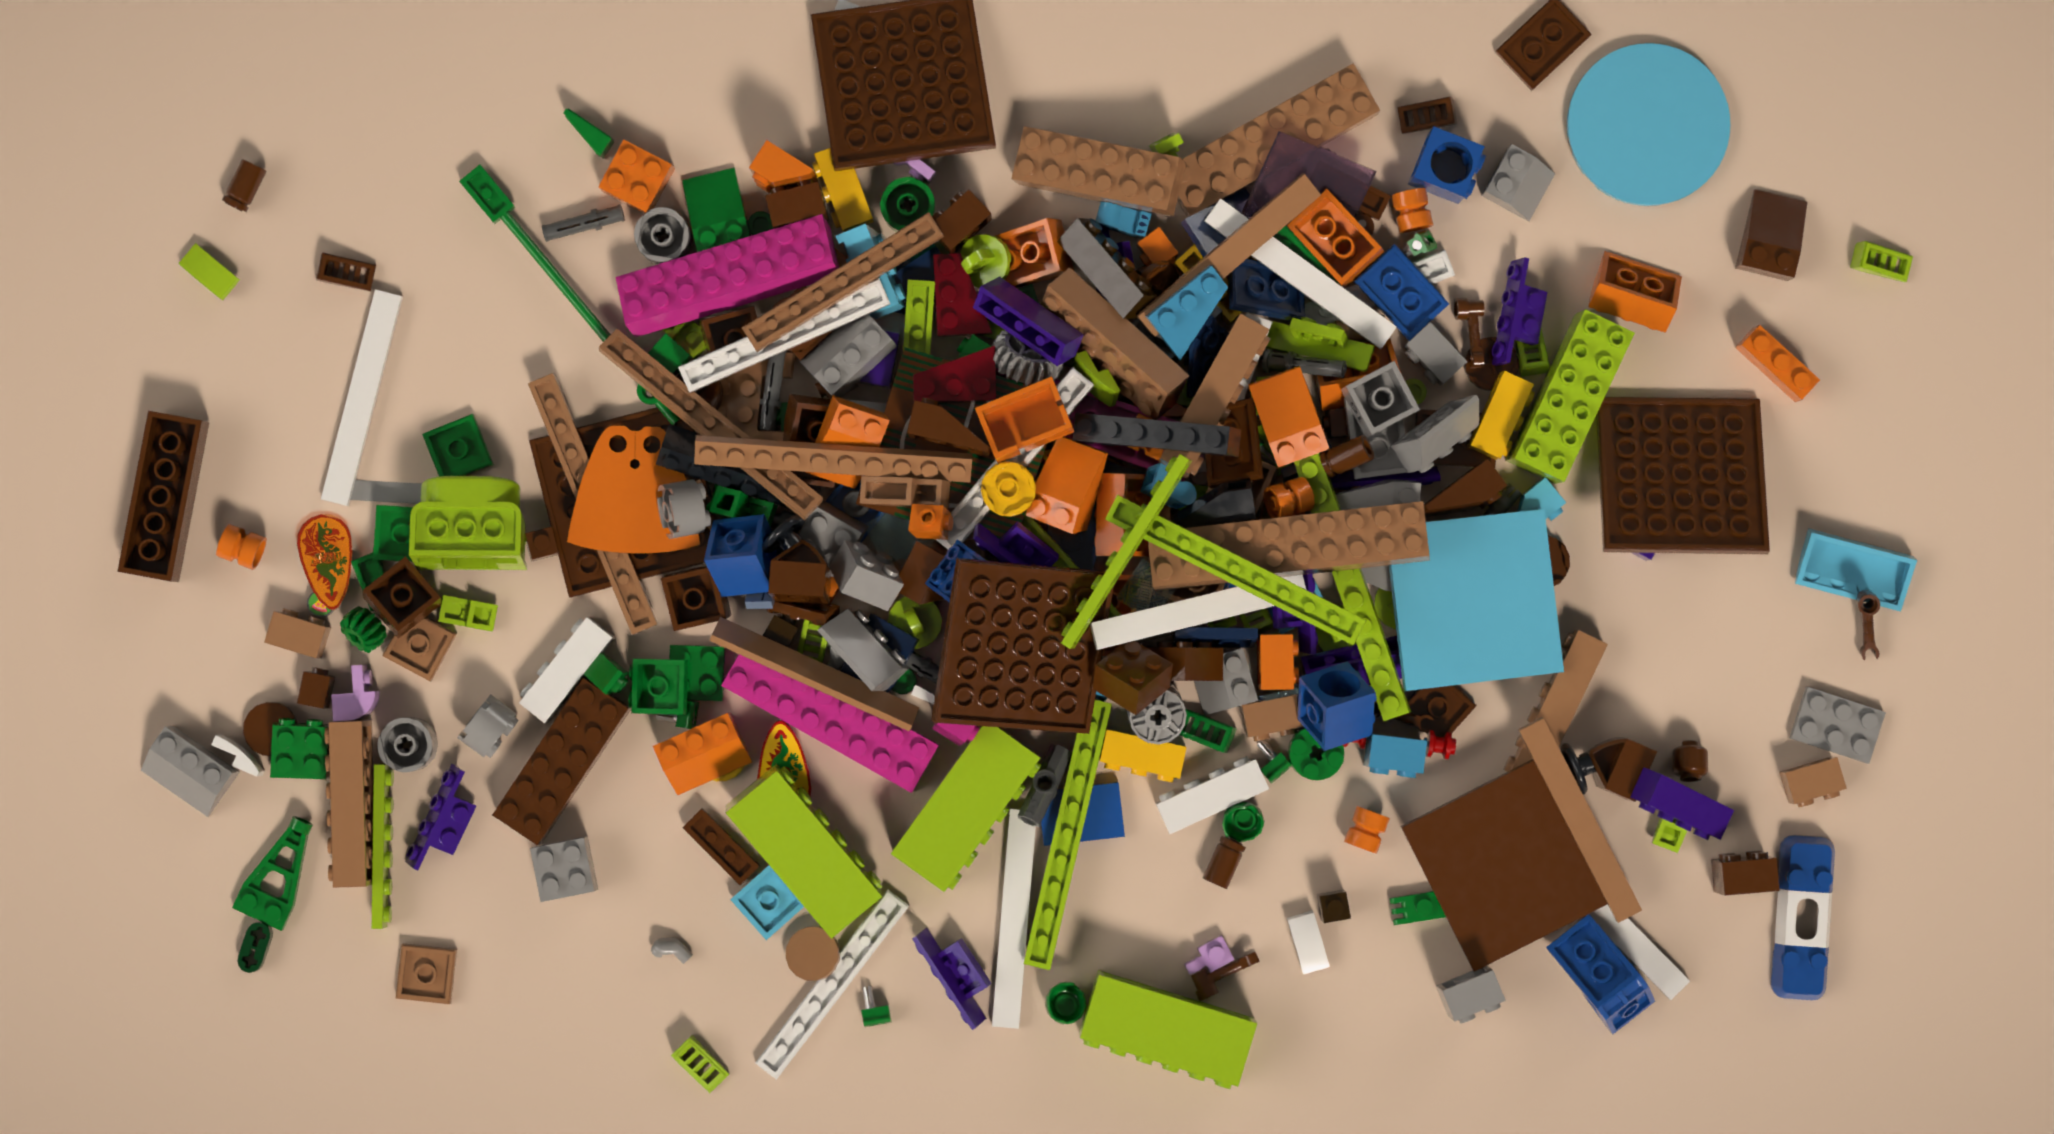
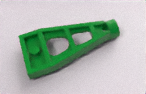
[232,816,313,931]

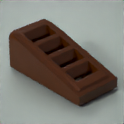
[1397,96,1457,134]
[316,252,376,291]

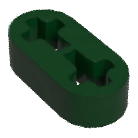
[237,921,273,973]

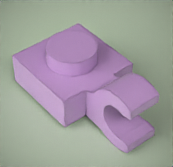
[893,159,936,183]
[1184,935,1234,975]

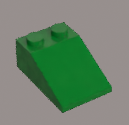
[682,167,751,252]

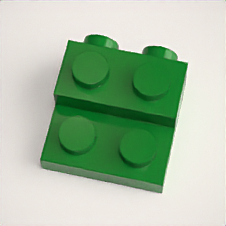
[628,659,688,715]
[270,718,328,780]

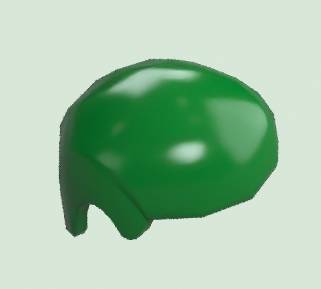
[1222,801,1264,843]
[1045,982,1086,1025]

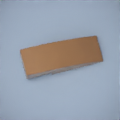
[860,476,950,509]

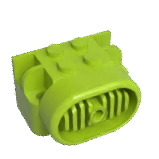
[409,476,527,570]

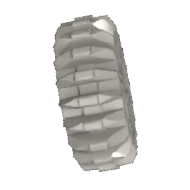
[993,331,1064,386]

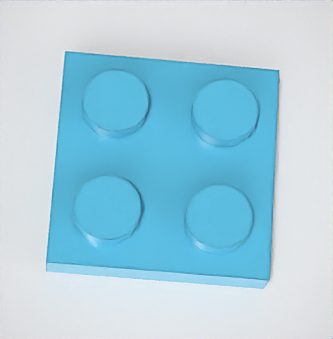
[730,865,804,940]

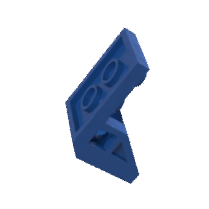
[1546,914,1655,1035]

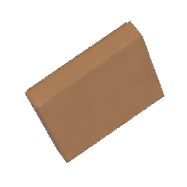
[382,617,457,682]
[396,943,457,1004]

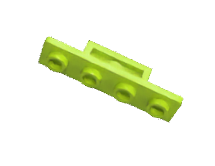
[1266,317,1375,372]

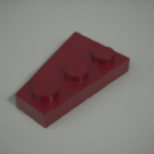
[933,253,992,337]
[913,346,996,403]

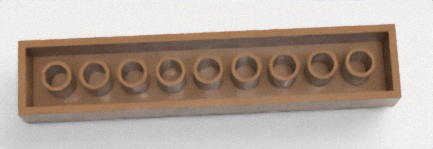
[1148,501,1430,591]

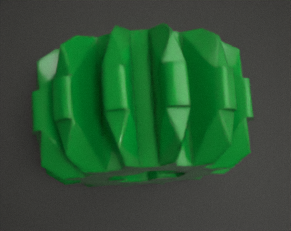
[340,606,387,653]

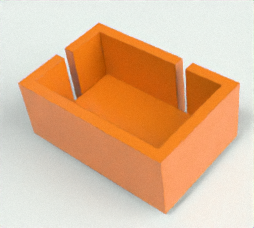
[975,376,1075,464]

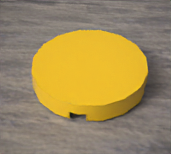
[981,461,1036,517]

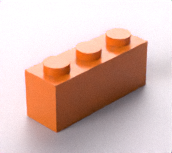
[1735,325,1820,402]

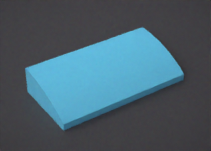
[1795,528,1917,612]

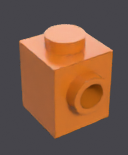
[1137,227,1178,266]
[908,504,953,540]

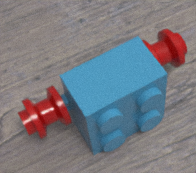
[1343,730,1456,778]

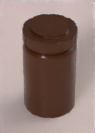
[222,159,267,212]
[1320,435,1374,478]
[1202,836,1246,889]

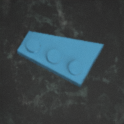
[1145,265,1228,360]

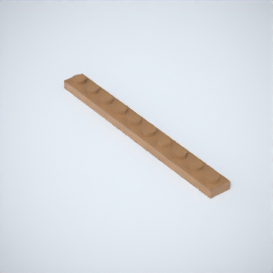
[599,329,823,521]
[528,373,658,635]
[694,435,972,483]

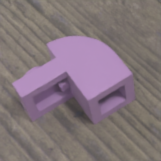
[331,665,380,722]

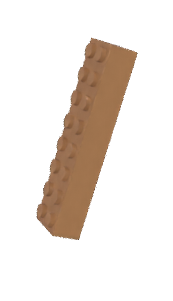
[1178,63,1380,217]

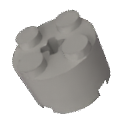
[634,207,692,264]
[657,479,711,539]
[457,694,519,758]
[377,717,438,772]

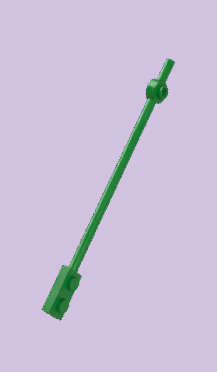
[459,164,681,425]

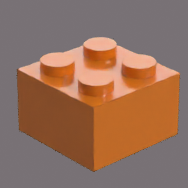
[598,139,675,214]
[1257,634,1299,690]

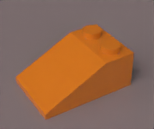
[1287,189,1385,289]
[995,218,1074,288]
[1248,366,1330,468]
[805,395,890,489]
[1025,436,1108,534]

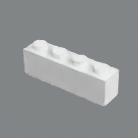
[519,617,615,723]
[1155,756,1269,834]

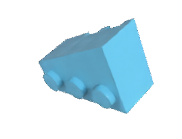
[836,224,906,319]

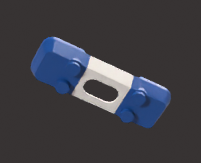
[1771,835,1835,1000]

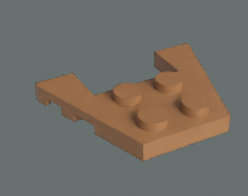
[718,353,795,441]

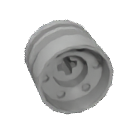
[1126,683,1187,744]

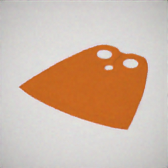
[567,426,700,553]

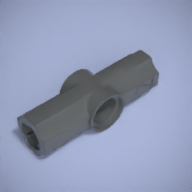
[1018,744,1072,827]

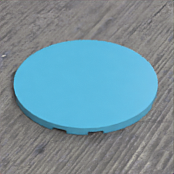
[1567,43,1731,206]

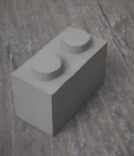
[1404,322,1467,386]

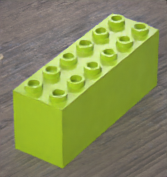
[1506,309,1635,484]
[891,726,1042,892]
[725,764,882,939]
[1079,970,1257,1089]

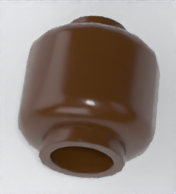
[1673,740,1708,782]

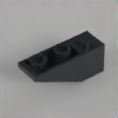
[1173,479,1256,528]

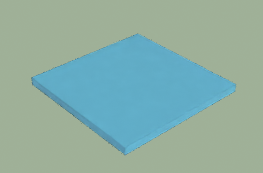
[1389,509,1564,691]

